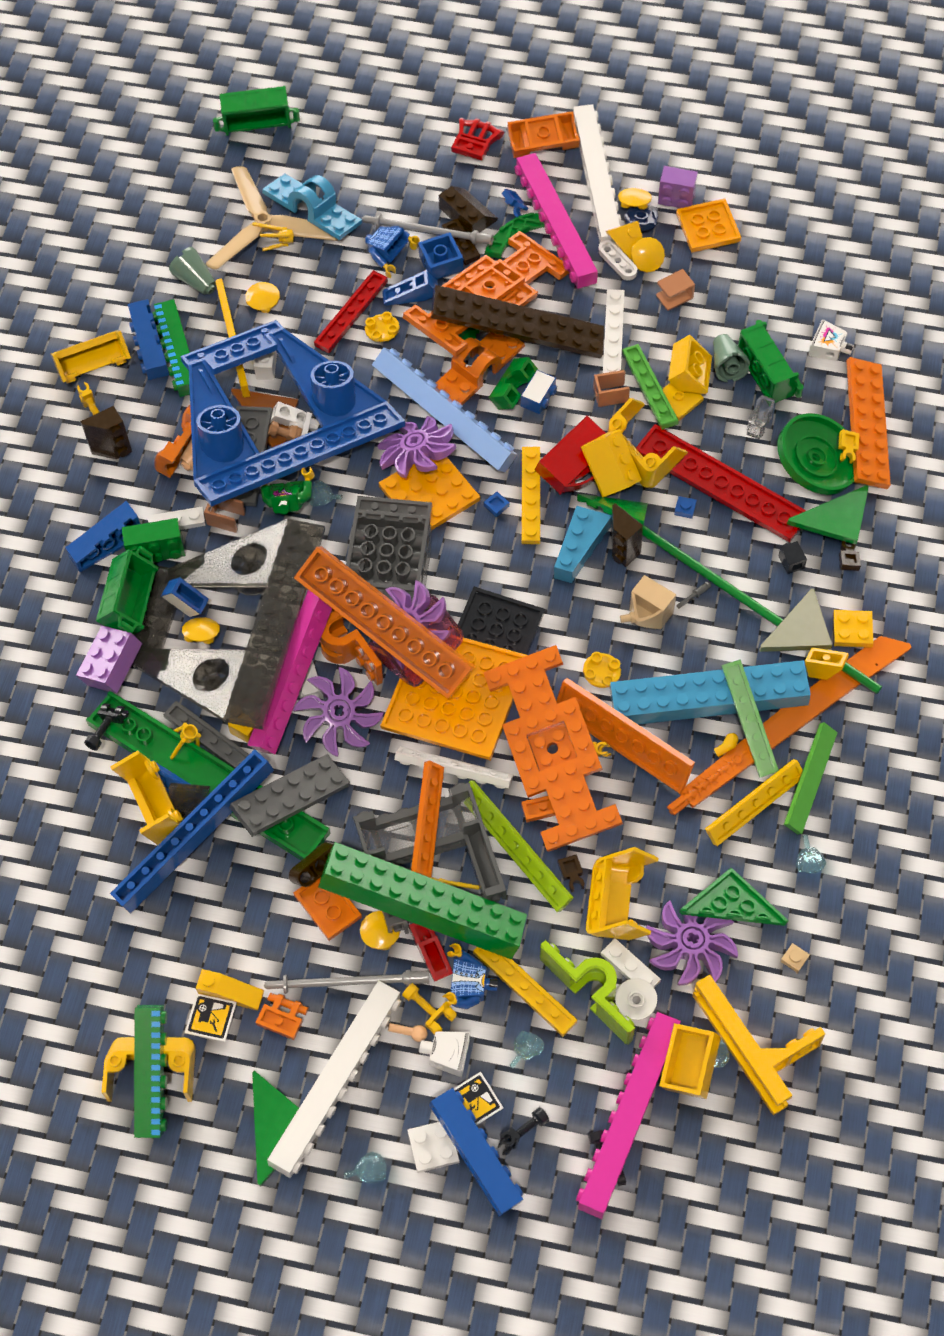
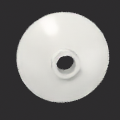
[615,978,657,1020]

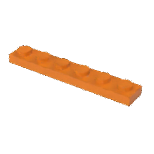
[411,760,444,878]

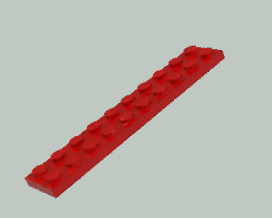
[636,424,806,542]

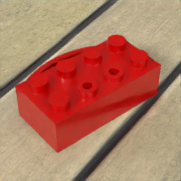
[534,415,606,495]

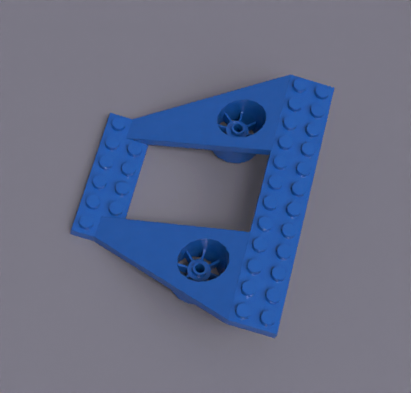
[181,320,405,507]

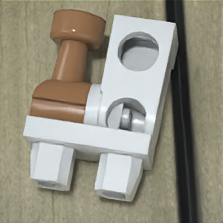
[268,401,319,442]

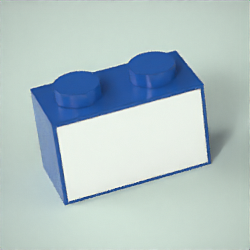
[521,370,558,414]
[161,577,209,617]

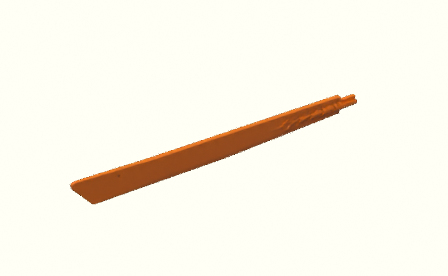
[667,636,911,816]

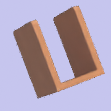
[656,269,695,311]
[593,370,630,407]
[204,498,245,533]

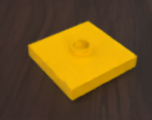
[662,383,704,421]

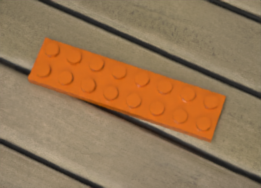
[846,357,891,489]
[556,678,695,793]

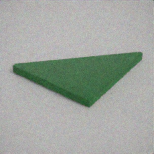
[787,485,869,544]
[577,494,648,526]
[679,868,789,926]
[252,1071,299,1187]

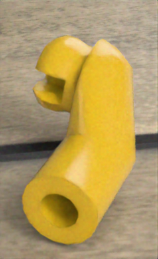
[714,733,739,757]

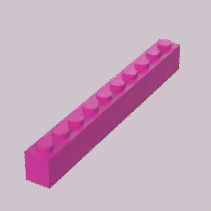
[515,153,598,289]
[247,590,332,755]
[576,1012,681,1219]

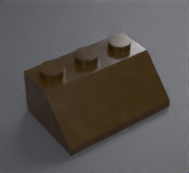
[438,186,498,233]
[80,406,132,459]
[611,503,643,567]

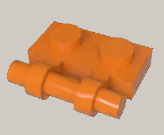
[255,993,309,1040]

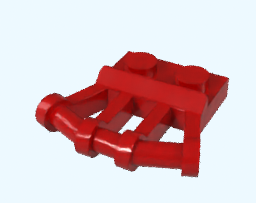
[451,118,504,161]

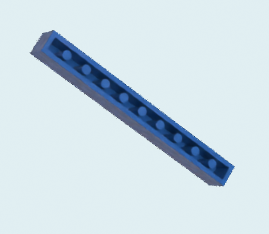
[110,749,274,914]

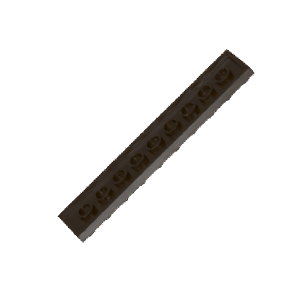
[431,285,604,359]

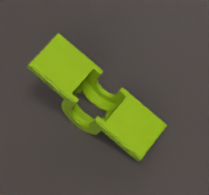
[540,940,635,1044]

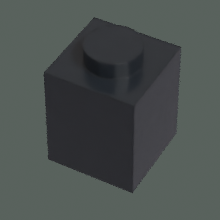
[778,541,807,574]

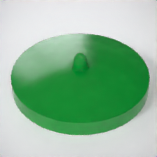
[777,413,854,495]

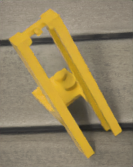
[693,975,825,1116]

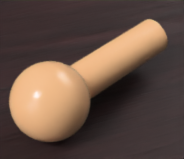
[388,1023,427,1042]

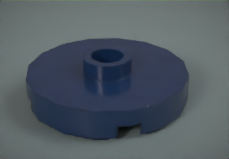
[624,207,658,231]

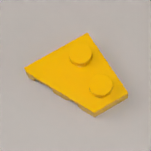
[606,221,643,260]

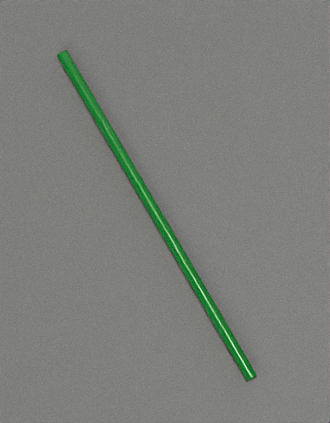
[642,525,882,694]

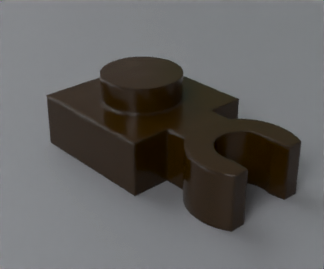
[839,541,861,571]
[557,854,585,892]

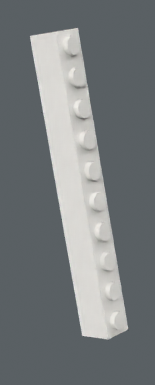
[573,104,621,243]
[267,980,401,1178]

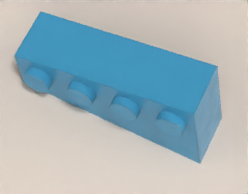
[554,506,612,583]

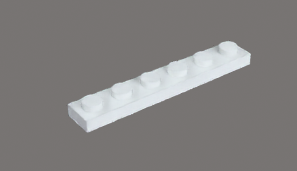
[603,289,625,373]
[394,746,514,789]

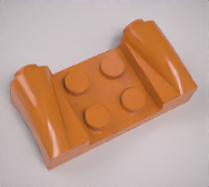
[507,111,580,158]
[155,405,192,478]

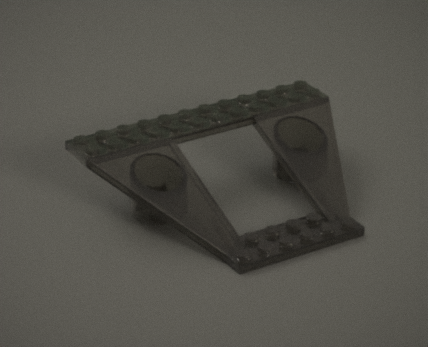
[131,519,325,730]

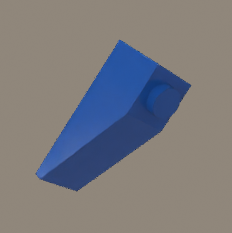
[382,270,438,306]

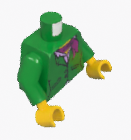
[260,467,315,514]

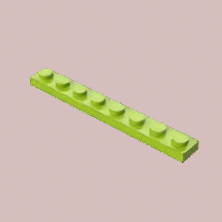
[465,780,573,912]

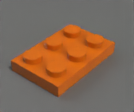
[293,877,362,941]

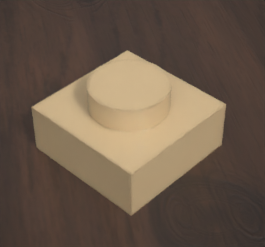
[780,943,810,973]

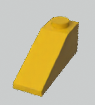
[196,969,264,1011]

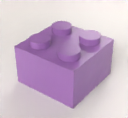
[658,166,698,208]

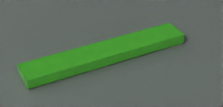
[622,344,679,430]
[721,659,779,778]
[784,722,838,835]

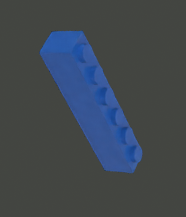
[429,1088,523,1217]

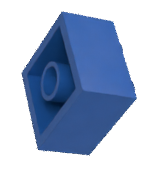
[418,232,463,280]

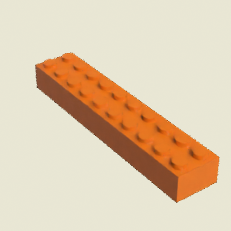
[294,546,475,699]

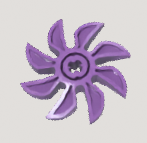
[378,416,456,478]
[373,580,451,669]
[293,667,383,757]
[646,901,738,986]

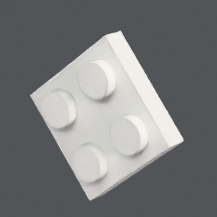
[408,1122,459,1173]

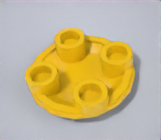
[618,188,652,209]
[631,237,665,272]
[245,282,280,313]
[365,312,400,342]
[182,617,220,644]
[583,652,621,688]
[360,911,400,950]

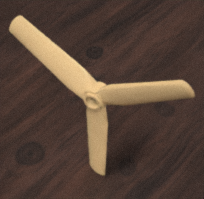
[206,166,338,269]

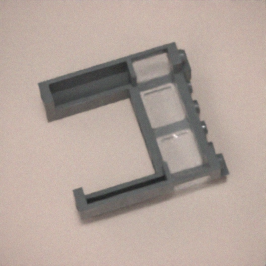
[353,783,506,934]

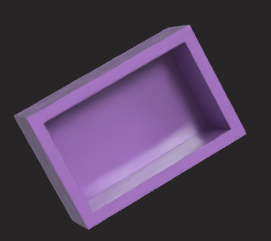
[76,626,142,694]

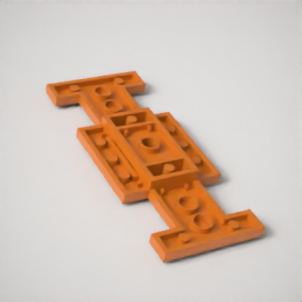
[403,231,569,357]
[483,645,623,852]

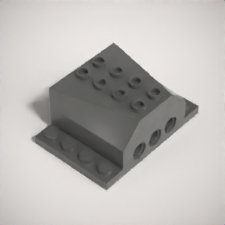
[346,496,433,606]

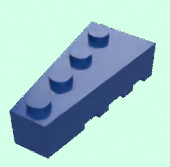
[127,299,169,380]
[65,501,140,572]

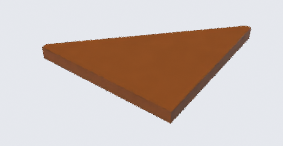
[231,388,299,448]

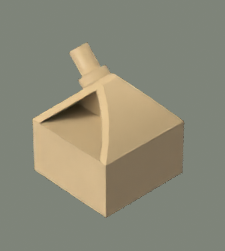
[620,575,676,629]

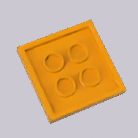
[676,198,741,253]

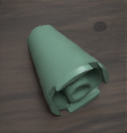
[169,247,216,295]
[713,334,750,382]

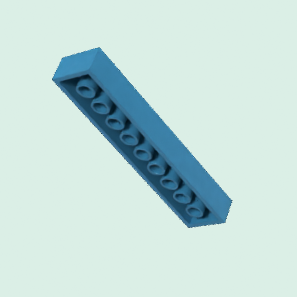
[610,660,811,724]

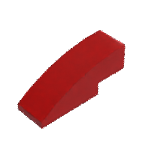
[408,923,453,982]

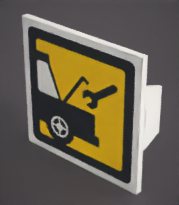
[185,993,237,1042]
[454,1072,503,1125]

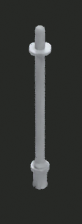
[362,213,494,245]
[264,970,429,994]

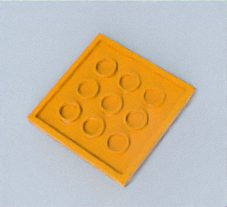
[378,457,480,530]

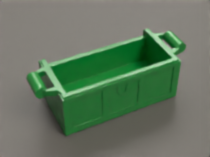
[213,86,300,136]
[738,320,804,405]
[96,546,159,635]

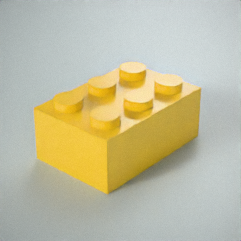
[659,1023,721,1100]

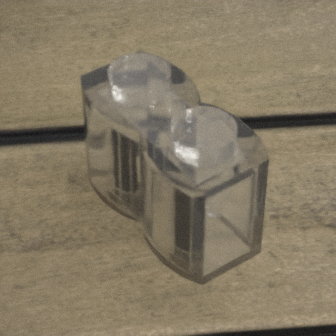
[746,395,775,439]

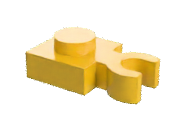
[838,429,859,463]

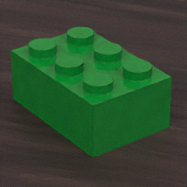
[122,518,186,562]

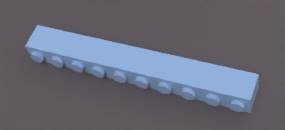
[372,348,518,472]

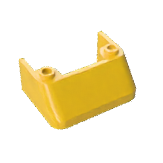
[51,330,131,383]
[607,397,688,488]
[110,751,183,845]
[586,847,658,940]
[102,1037,196,1102]

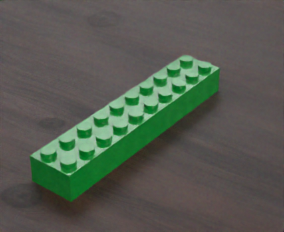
[318,842,527,960]

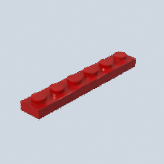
[314,270,388,353]

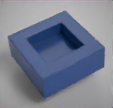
[484,492,510,517]
[674,496,696,519]

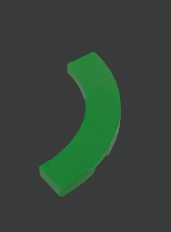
[484,212,545,259]

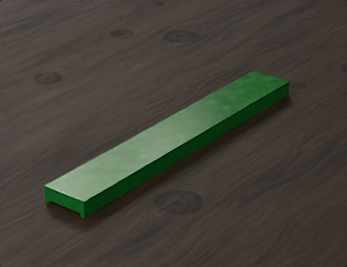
[86,691,331,860]

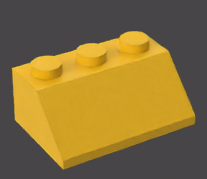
[668,335,712,394]
[581,429,642,497]

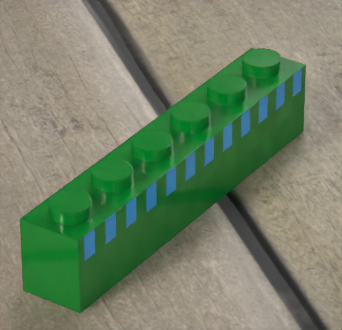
[152,299,190,397]
[134,1005,167,1138]

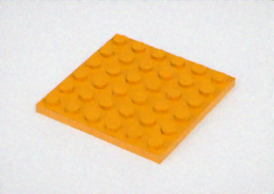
[380,628,528,761]

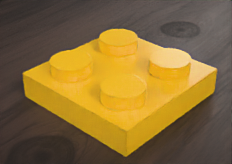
[833,610,873,648]

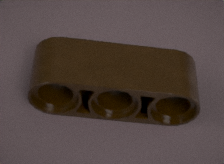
[289,842,334,887]

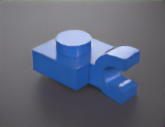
[501,188,529,218]

